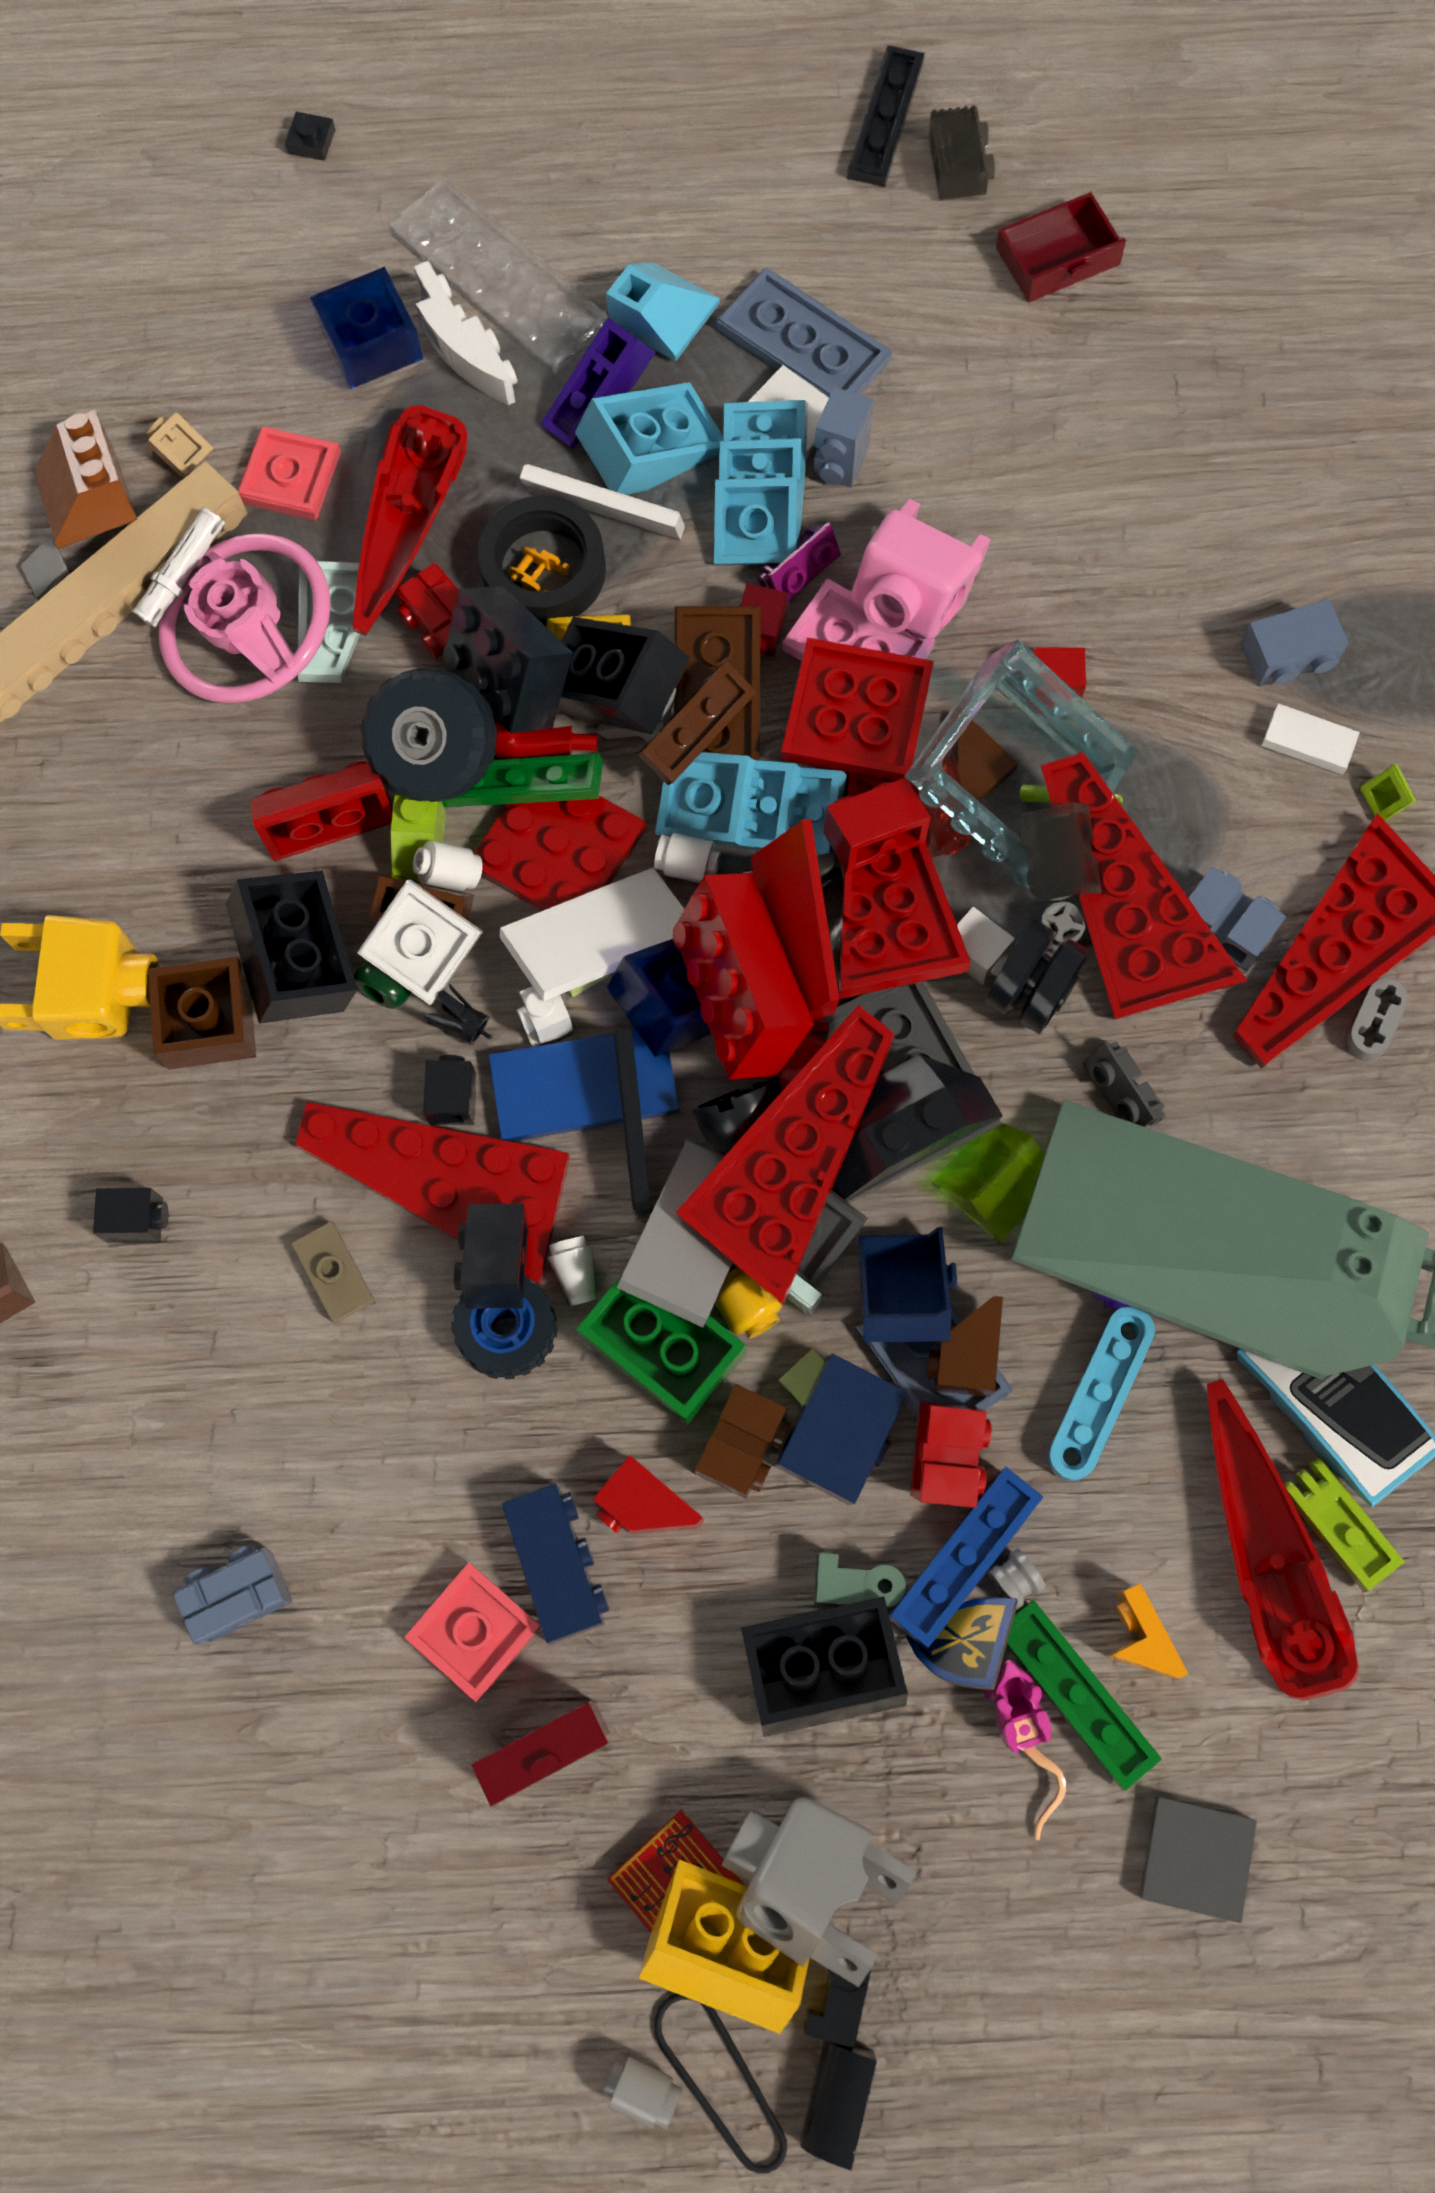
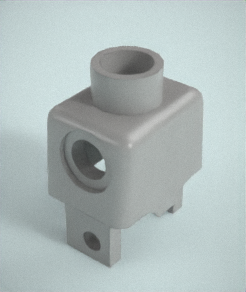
[722,1797,917,1987]

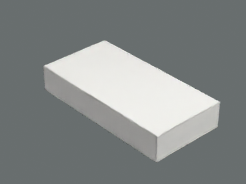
[1261,703,1360,775]

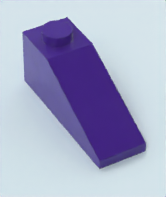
[540,318,656,448]

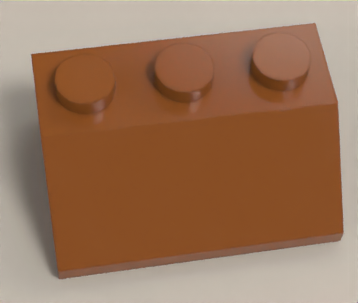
[34,410,137,549]

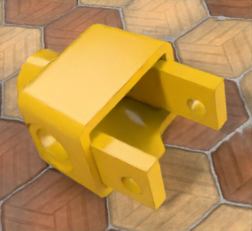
[0,915,160,1040]

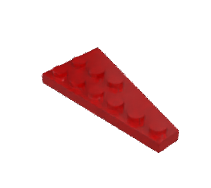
[1041,752,1248,1020]
[1232,813,1435,1069]
[675,1005,894,1306]
[295,1102,570,1286]

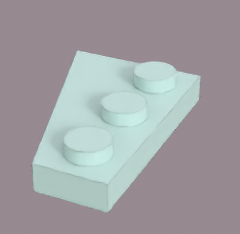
[298,561,360,683]

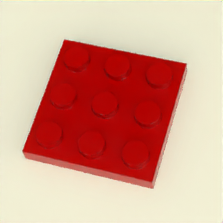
[781,637,934,781]
[474,795,647,911]

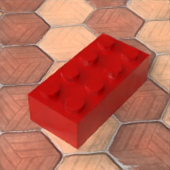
[672,873,814,1080]

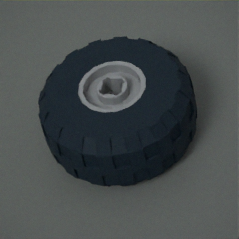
[361,668,497,802]

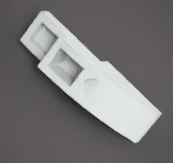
[414,261,517,405]

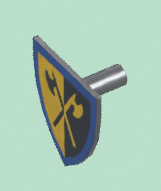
[905,1597,1018,1690]

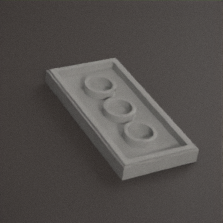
[617,1140,732,1327]

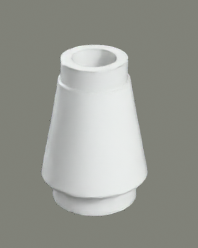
[548,1236,597,1307]

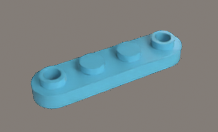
[1047,1307,1155,1481]

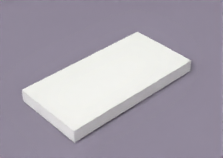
[500,867,684,1001]

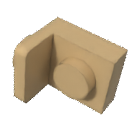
[145,412,214,479]

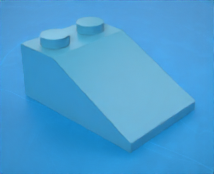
[575,382,724,495]

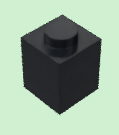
[423,1055,477,1125]
[93,1188,169,1243]

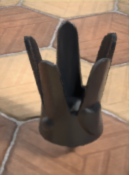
[424,984,492,1046]

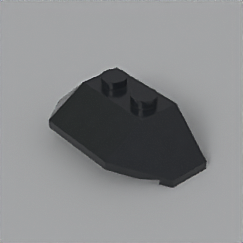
[834,1054,1003,1201]

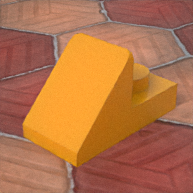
[1106,1583,1189,1679]

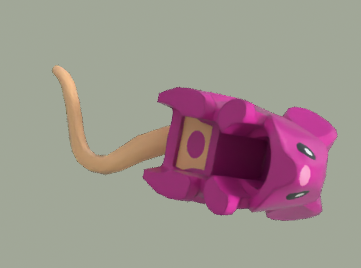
[984,1659,1066,1840]

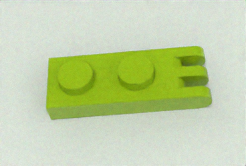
[1284,1457,1405,1592]

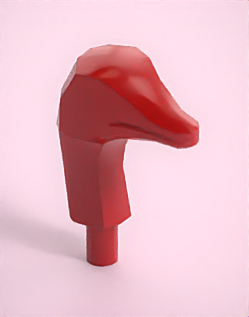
[493,717,598,759]

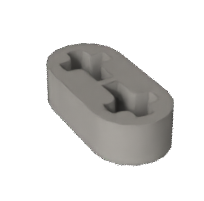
[1345,978,1408,1061]

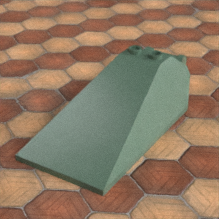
[1011,1100,1435,1380]

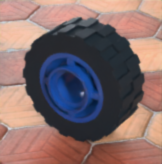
[451,1276,558,1380]

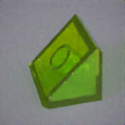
[932,1122,1045,1244]

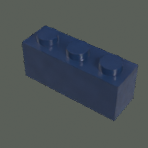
[501,1484,610,1644]

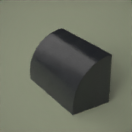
[799,2040,877,2171]

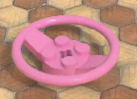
[158,533,331,703]

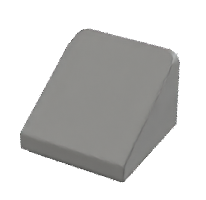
[20,537,71,600]

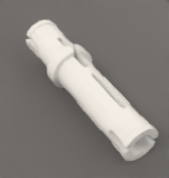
[132,507,226,628]

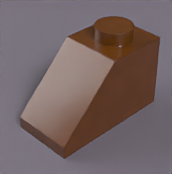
[927,1296,1003,1397]

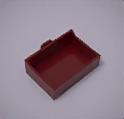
[996,192,1126,303]
[471,1702,610,1807]

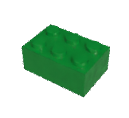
[576,1274,746,1426]

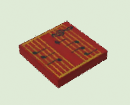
[607,1809,746,1933]

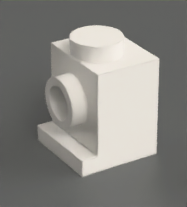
[516,986,574,1047]

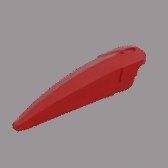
[353,405,468,636]
[1207,1379,1359,1701]

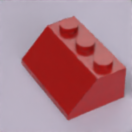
[251,761,393,862]

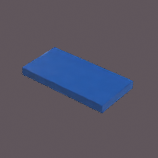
[489,1024,680,1142]

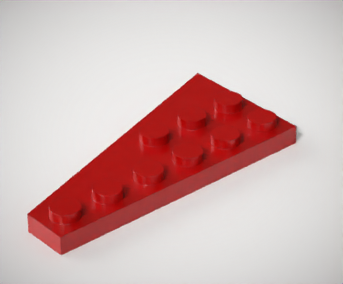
[839,772,971,999]

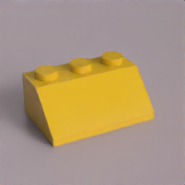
[638,1860,810,2034]

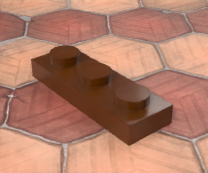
[637,661,757,785]

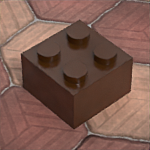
[148,957,256,1070]

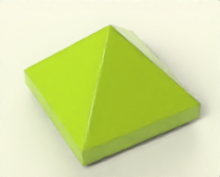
[1360,764,1416,821]

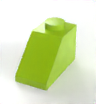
[390,794,446,881]

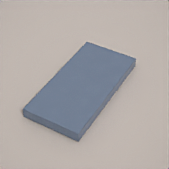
[716,267,893,397]

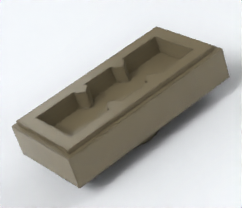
[291,1221,376,1324]

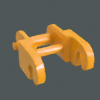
[507,547,571,592]

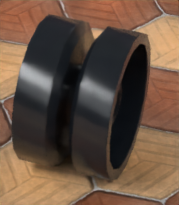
[985,919,1090,1035]

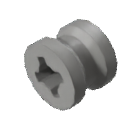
[1041,901,1086,954]
[986,1548,1046,1610]

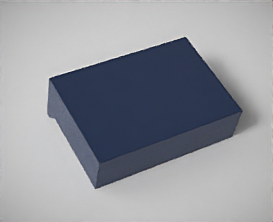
[859,1227,957,1342]
[774,1353,908,1505]

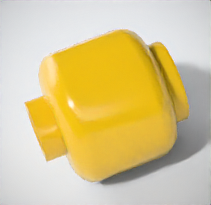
[714,1268,782,1339]

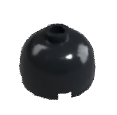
[692,1078,782,1153]

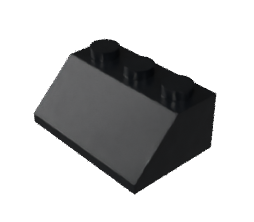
[741,1597,908,1737]

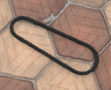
[654,1993,787,2174]

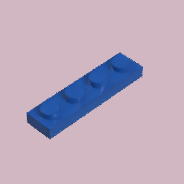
[889,1466,1043,1649]

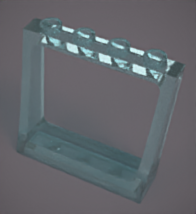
[904,639,1138,895]

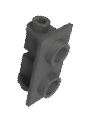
[1083,1041,1166,1127]

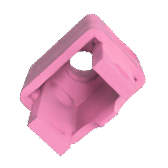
[851,499,991,639]

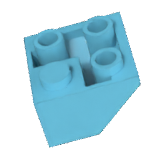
[606,262,720,361]

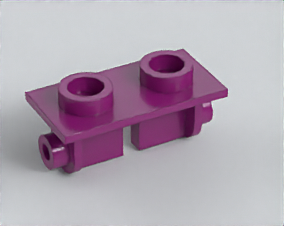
[757,522,841,602]

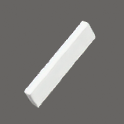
[520,464,685,540]

